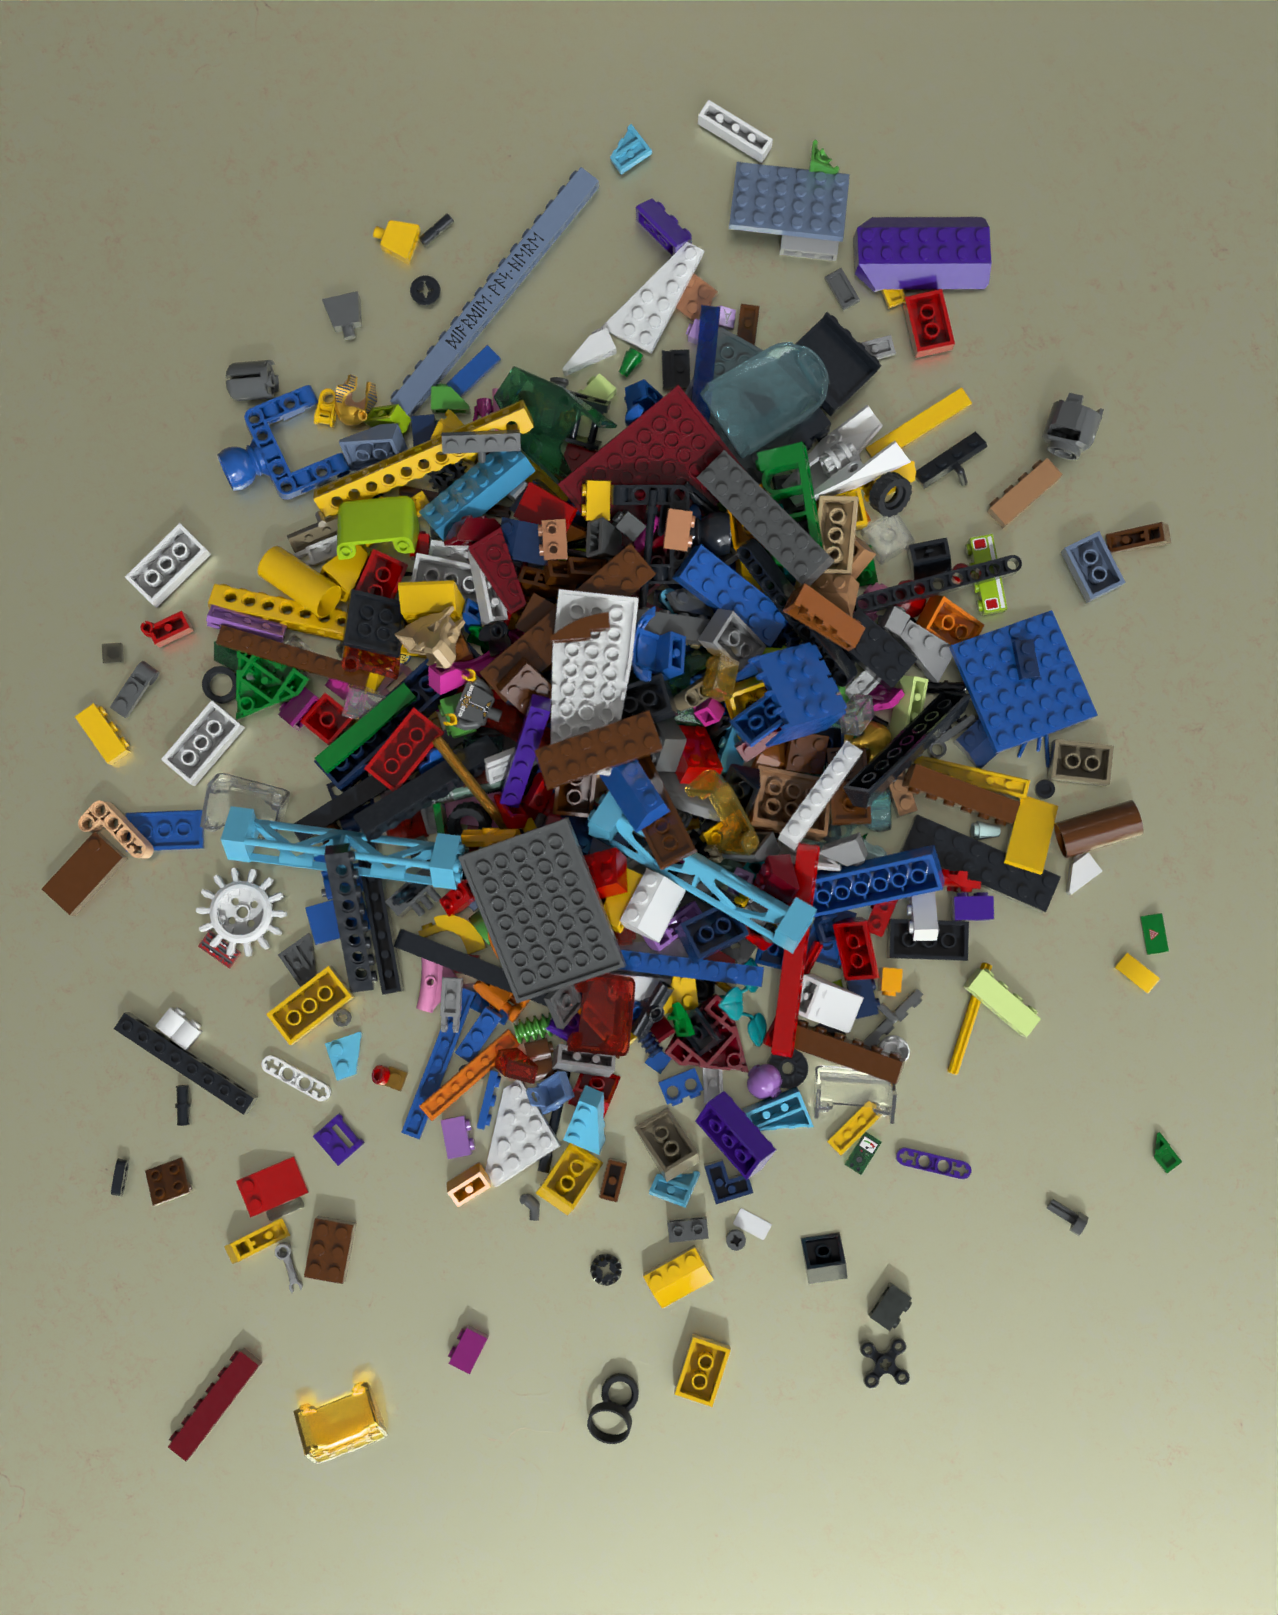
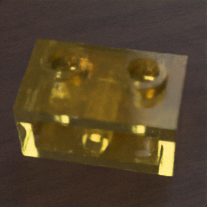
[702,653,739,702]

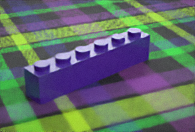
[500,694,552,808]

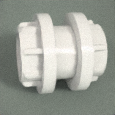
[820,441,861,478]

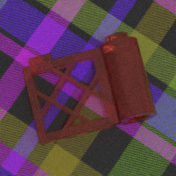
[341,646,401,680]

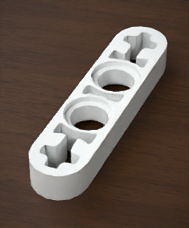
[261,1055,331,1101]

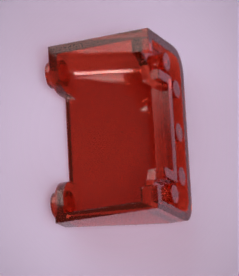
[567,974,635,1056]

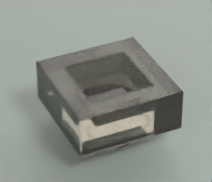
[102,643,124,664]

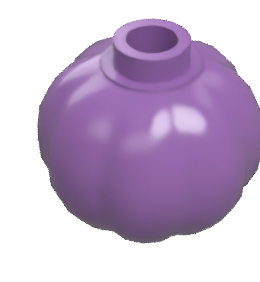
[747,1064,782,1100]

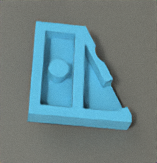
[610,124,652,175]
[325,1031,362,1081]
[649,1171,700,1208]

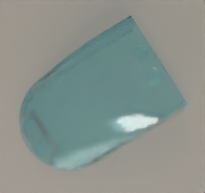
[700,342,829,459]

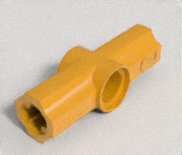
[461,828,521,847]

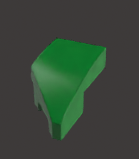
[667,1002,695,1037]
[1154,1132,1182,1174]

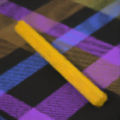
[947,962,992,1075]

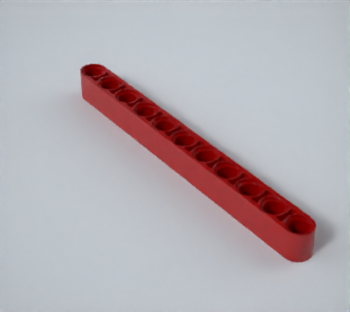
[771,843,820,1058]

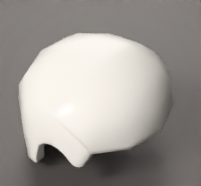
[879,1035,910,1061]

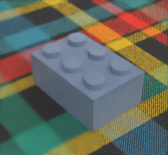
[1061,531,1126,603]

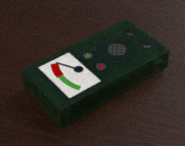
[845,1132,882,1175]

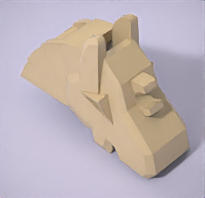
[395,606,465,668]

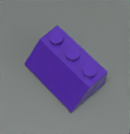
[636,198,692,256]

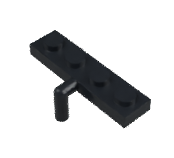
[915,431,987,489]

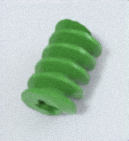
[514,1012,553,1044]

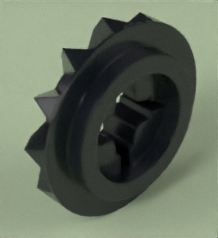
[410,275,441,306]
[590,1254,622,1286]

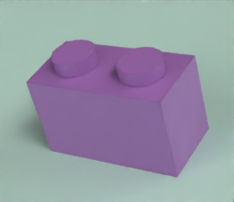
[441,1115,475,1159]

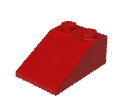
[236,1156,309,1218]

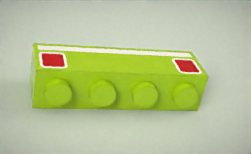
[965,534,1007,616]

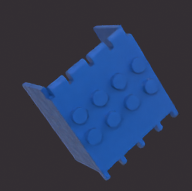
[733,642,847,747]

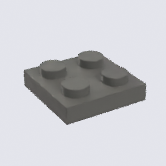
[544,984,584,1029]

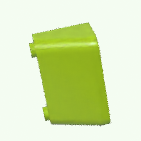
[337,496,420,560]

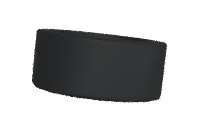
[202,666,236,704]
[601,1373,639,1412]

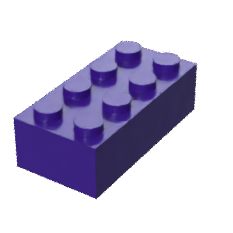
[695,1091,776,1180]

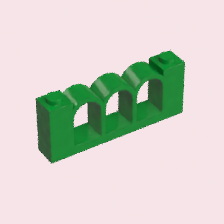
[756,442,824,569]

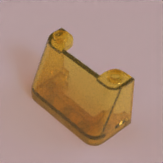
[684,770,759,856]
[293,1382,388,1463]

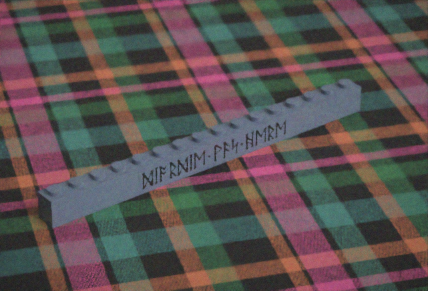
[390,167,599,418]

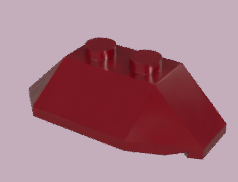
[444,515,500,546]

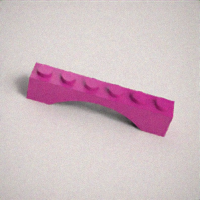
[428,628,524,695]

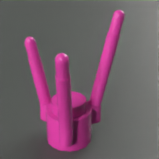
[473,398,494,421]

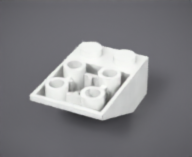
[799,974,864,1033]

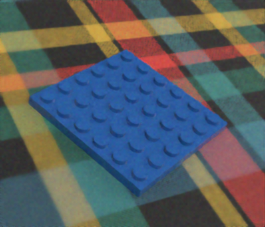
[949,610,1098,754]

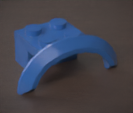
[624,379,664,426]
[632,606,686,682]

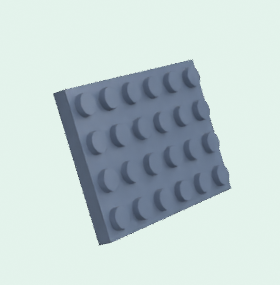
[729,162,850,242]

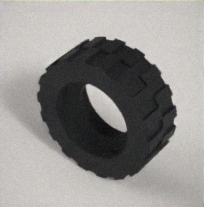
[869,472,912,517]
[447,801,492,844]

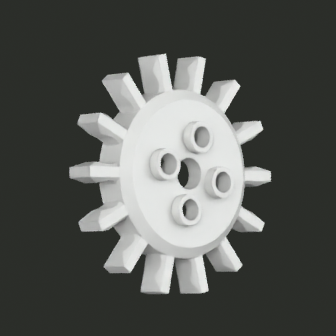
[196,868,287,957]

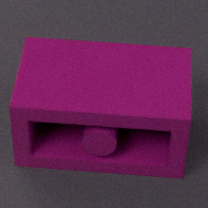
[448,1325,489,1375]

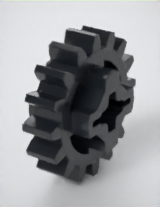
[427,454,467,494]

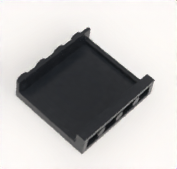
[777,312,882,417]

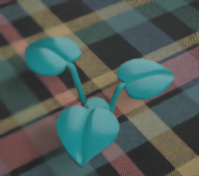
[718,957,767,1047]

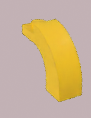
[418,915,487,955]

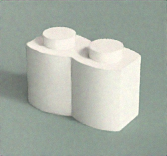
[155,1007,203,1050]

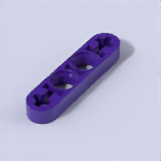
[896,1147,972,1179]

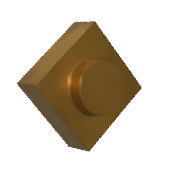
[384,1066,408,1091]

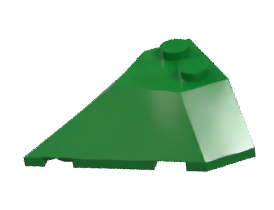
[236,651,310,720]

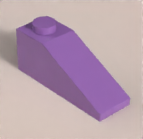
[642,901,702,951]

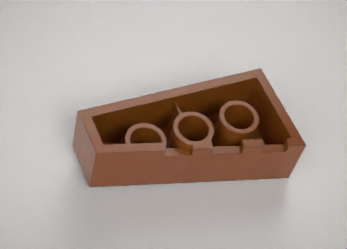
[783,583,865,651]

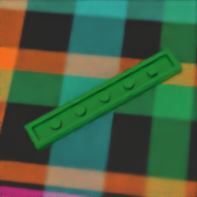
[315,683,417,774]

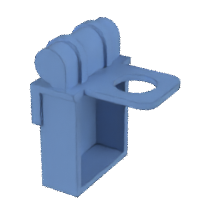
[526,1071,575,1115]

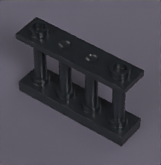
[529,382,611,451]

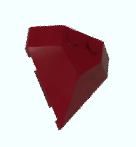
[665,994,749,1073]

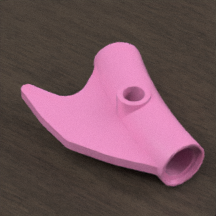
[416,958,462,1013]

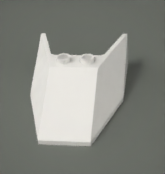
[782,405,910,507]

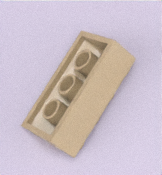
[818,496,859,575]

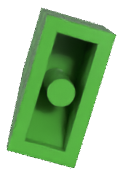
[431,384,471,414]

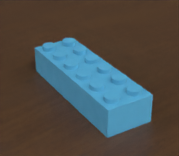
[419,451,536,541]

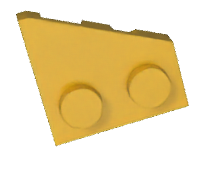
[663,976,699,1014]

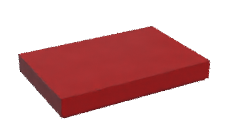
[513,482,578,533]

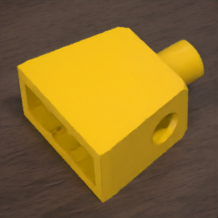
[373,220,421,265]

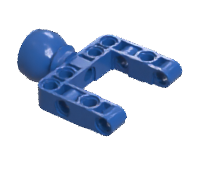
[217,385,351,500]

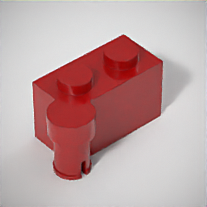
[140,611,194,648]

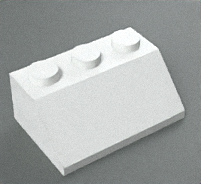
[620,869,686,943]

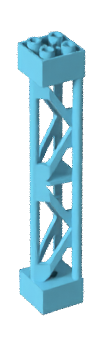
[587,791,817,953]
[221,806,465,890]

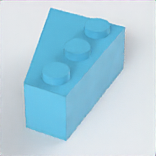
[563,1085,606,1155]
[742,1087,813,1131]

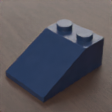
[500,517,558,566]

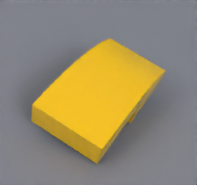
[1115,953,1160,993]

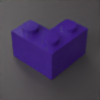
[952,892,994,921]

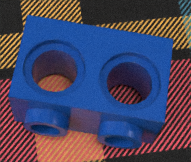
[658,1067,703,1106]

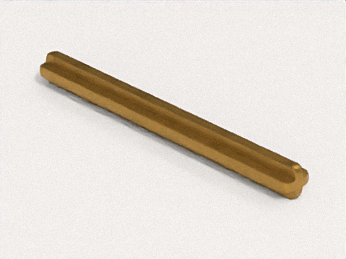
[432,736,507,829]

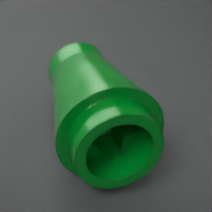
[618,347,643,377]

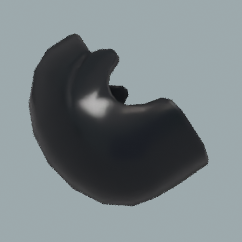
[695,979,715,1003]

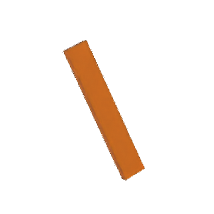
[419,1029,520,1121]

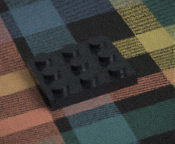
[342,589,405,658]

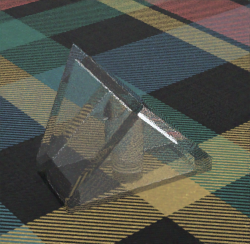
[342,684,386,720]

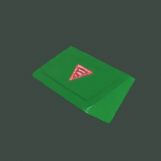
[1140,913,1169,955]

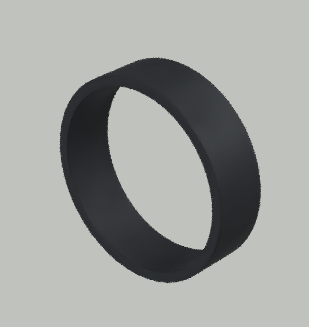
[587,1402,632,1444]

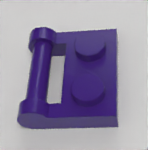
[313,1113,365,1166]

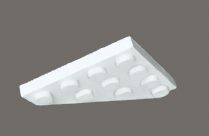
[485,1078,561,1187]

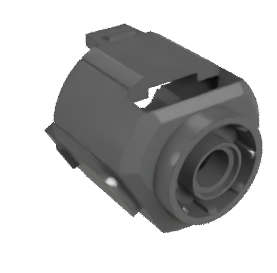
[1042,393,1104,460]

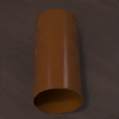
[1054,800,1144,858]

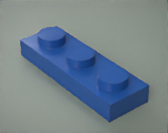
[455,1005,503,1062]
[477,1070,501,1130]

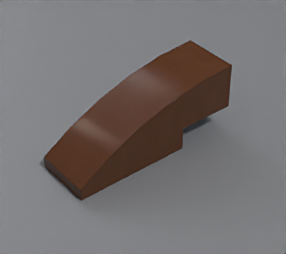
[544,557,607,585]
[550,612,610,644]

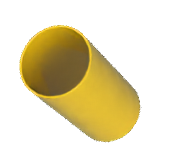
[258,546,342,618]

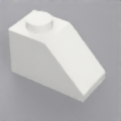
[1066,852,1102,895]

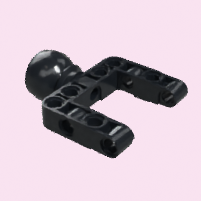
[611,485,731,584]

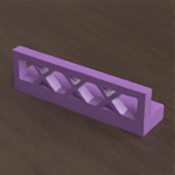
[206,605,287,643]

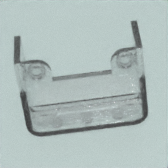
[813,1065,897,1124]

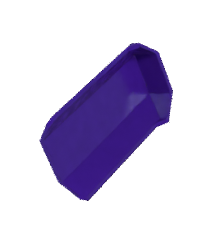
[853,217,992,292]

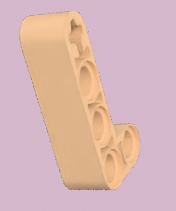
[78,800,154,859]

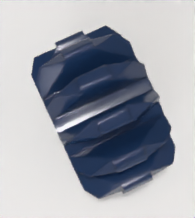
[771,627,801,648]

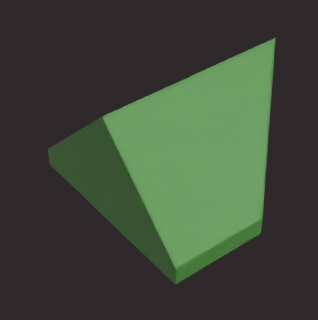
[809,139,840,174]

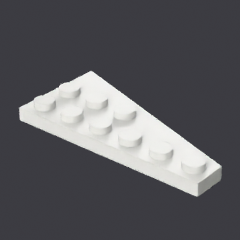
[601,242,704,354]

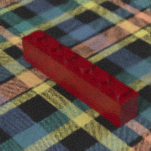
[168,1348,262,1461]

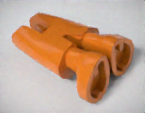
[473,981,530,1023]

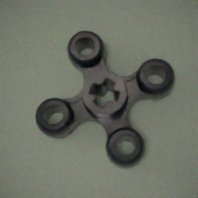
[860,1338,910,1389]

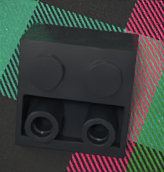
[906,537,952,583]

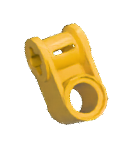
[314,388,337,428]

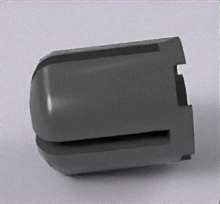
[225,360,279,401]

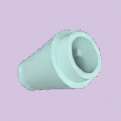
[970,821,1001,840]

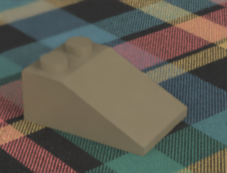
[634,1107,700,1182]

